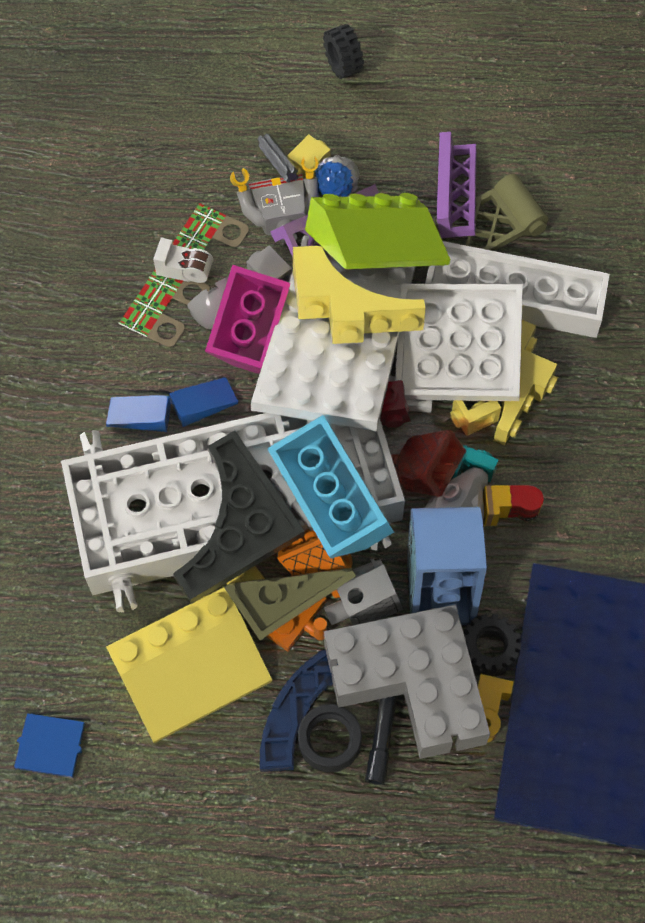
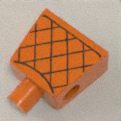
[277,529,352,598]

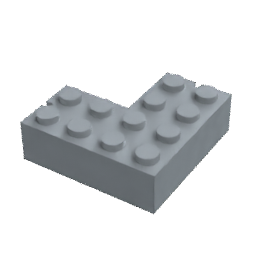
[324,605,490,759]

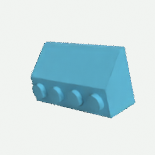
[267,415,394,558]

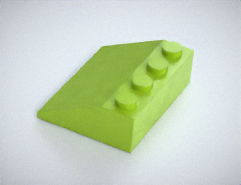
[305,193,451,269]

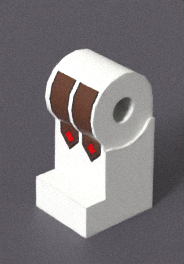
[153,238,213,283]

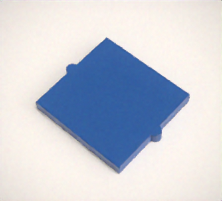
[14,713,85,778]

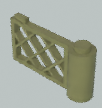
[434,174,548,251]

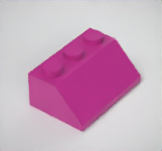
[205,265,291,374]

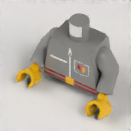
[230,156,318,243]

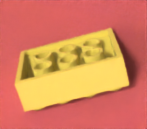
[106,587,272,743]

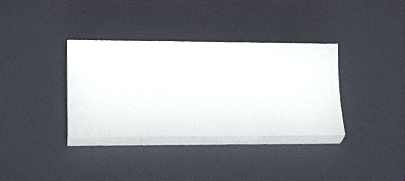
[425,241,610,338]

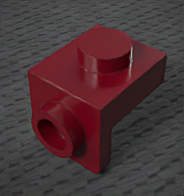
[380,380,411,428]

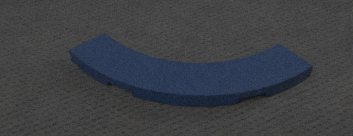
[259,649,338,772]

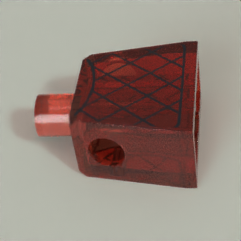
[391,430,466,497]

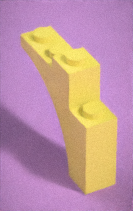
[293,246,426,344]
[493,320,559,446]

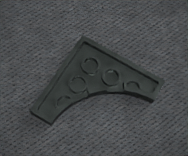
[173,430,305,604]

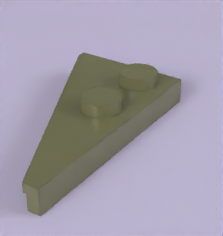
[224,568,356,640]

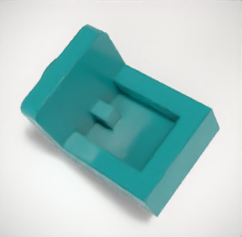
[449,445,499,482]

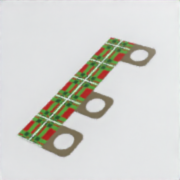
[119,203,249,347]

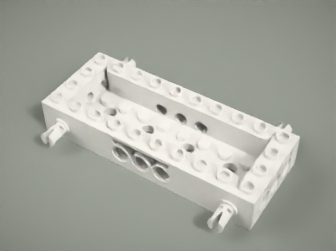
[61,413,405,612]

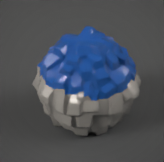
[315,155,360,197]

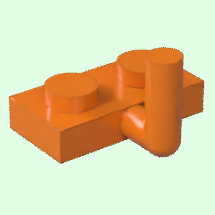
[266,597,327,652]

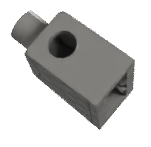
[324,564,403,625]

